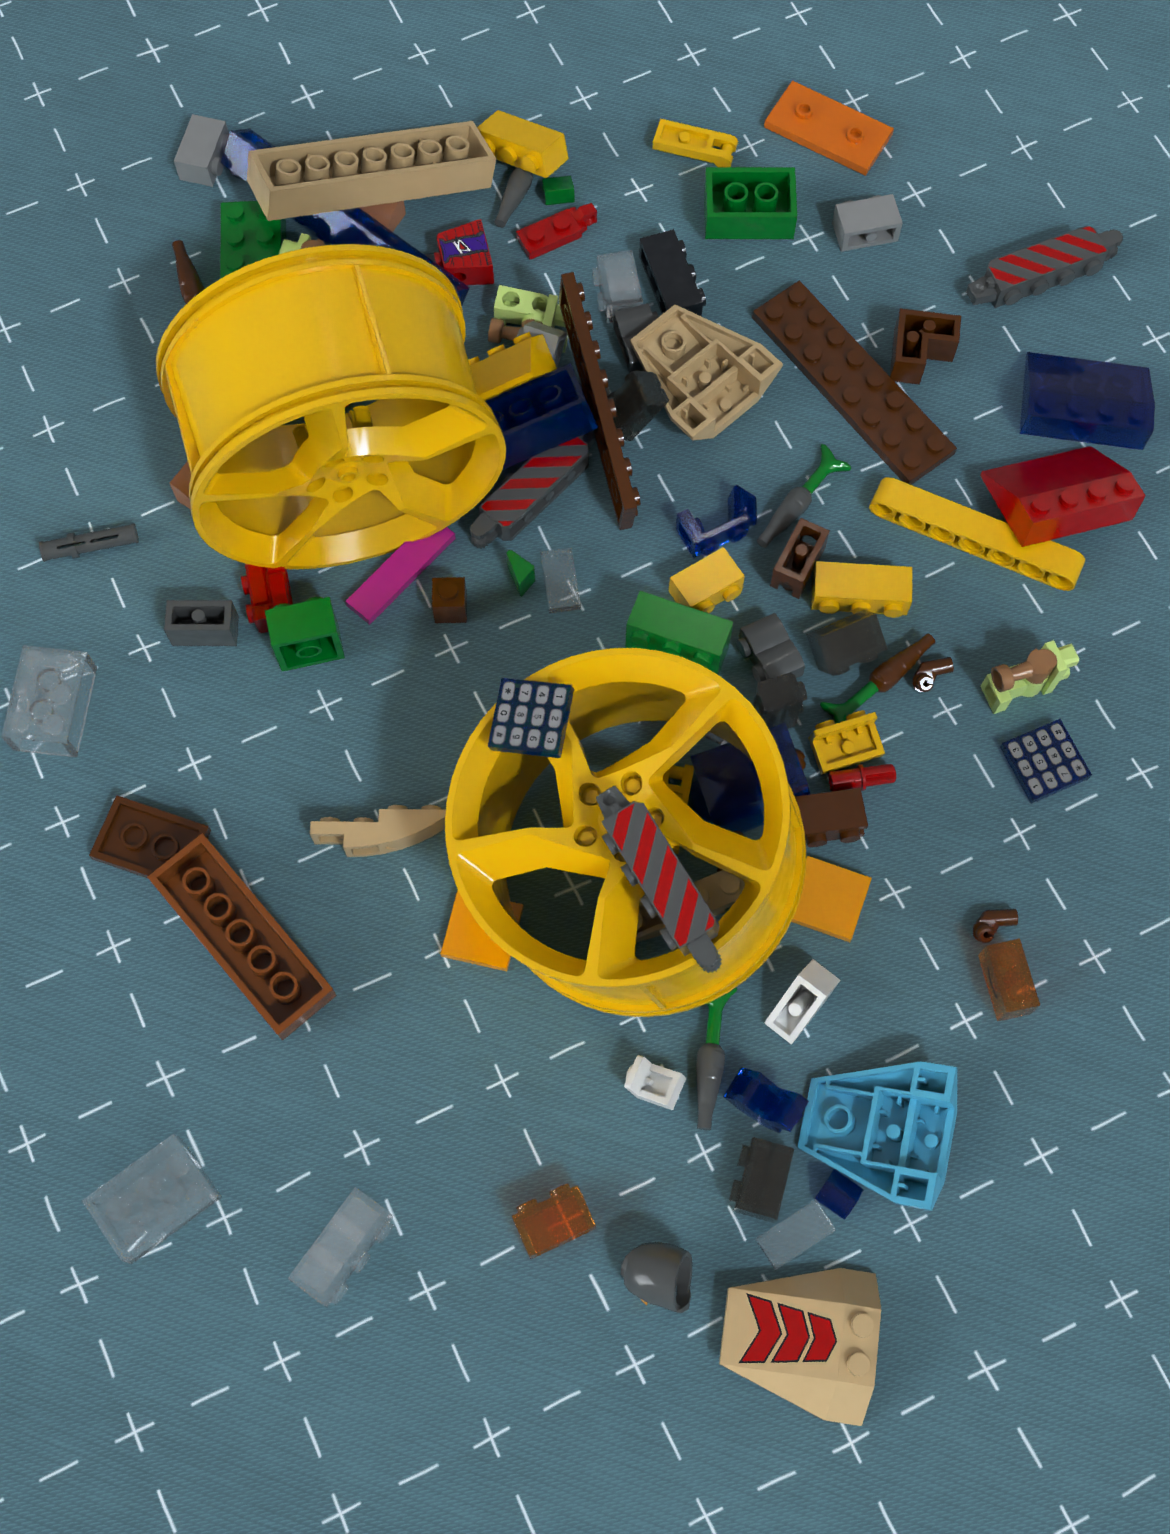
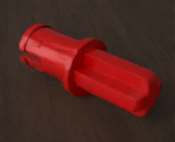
[828,764,896,792]

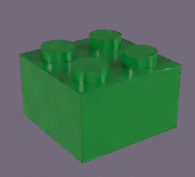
[265,597,345,672]

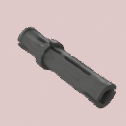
[39,523,139,562]

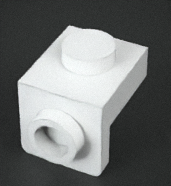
[624,1055,686,1110]

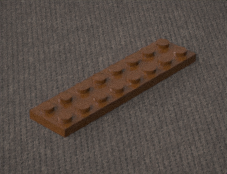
[559,272,641,530]
[752,280,957,485]

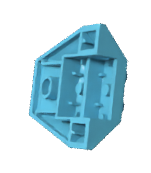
[797,1061,957,1211]

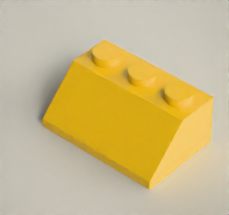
[468,332,557,402]

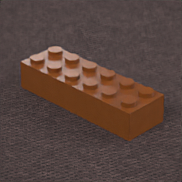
[147,833,337,1041]

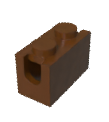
[770,518,830,599]
[795,788,868,847]

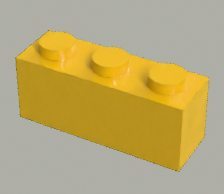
[477,110,569,178]
[811,561,912,618]

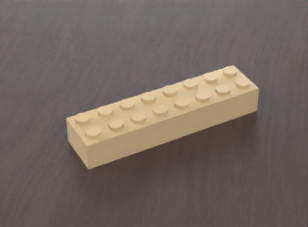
[247,121,496,221]

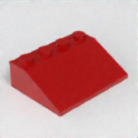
[980,446,1146,547]

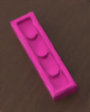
[345,527,456,625]

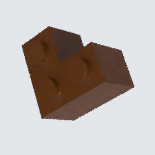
[890,308,961,385]

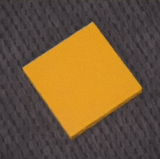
[791,855,872,943]
[440,890,523,972]

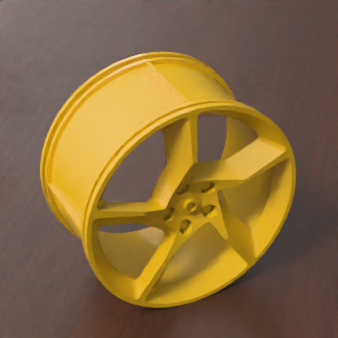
[156,244,506,569]
[445,648,806,1017]

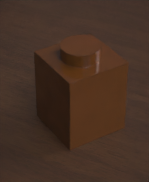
[432,577,467,623]

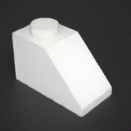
[764,959,841,1045]

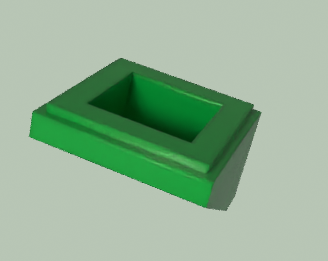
[542,176,575,205]
[506,550,535,597]

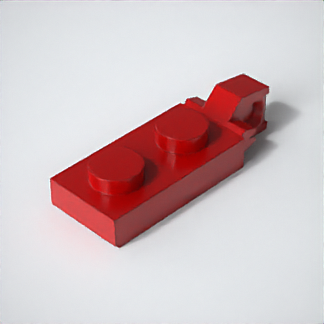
[516,203,597,260]

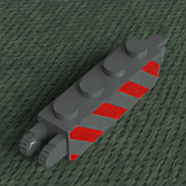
[966,226,1123,308]
[470,419,596,549]
[596,786,722,973]

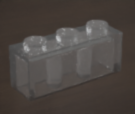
[287,1187,393,1307]

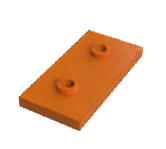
[764,80,894,176]

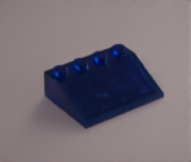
[1020,352,1155,450]

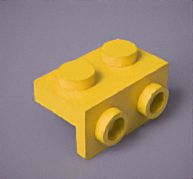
[808,710,885,775]

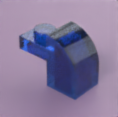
[723,1067,809,1133]

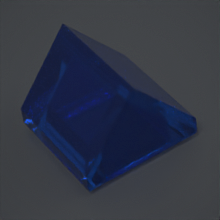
[728,485,757,526]
[814,1169,864,1220]

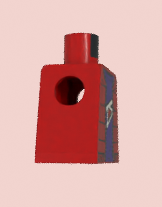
[422,219,494,286]

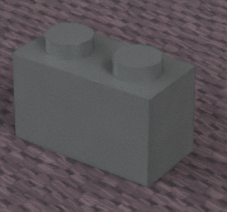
[164,600,239,646]

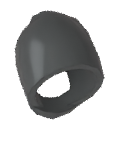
[621,1242,693,1313]

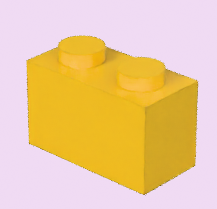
[669,547,745,613]

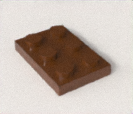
[89,795,211,878]

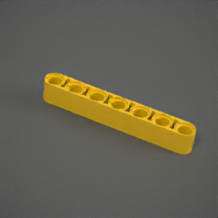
[869,477,1085,591]

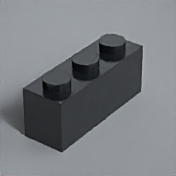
[639,229,706,317]

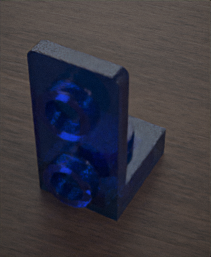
[676,509,751,558]

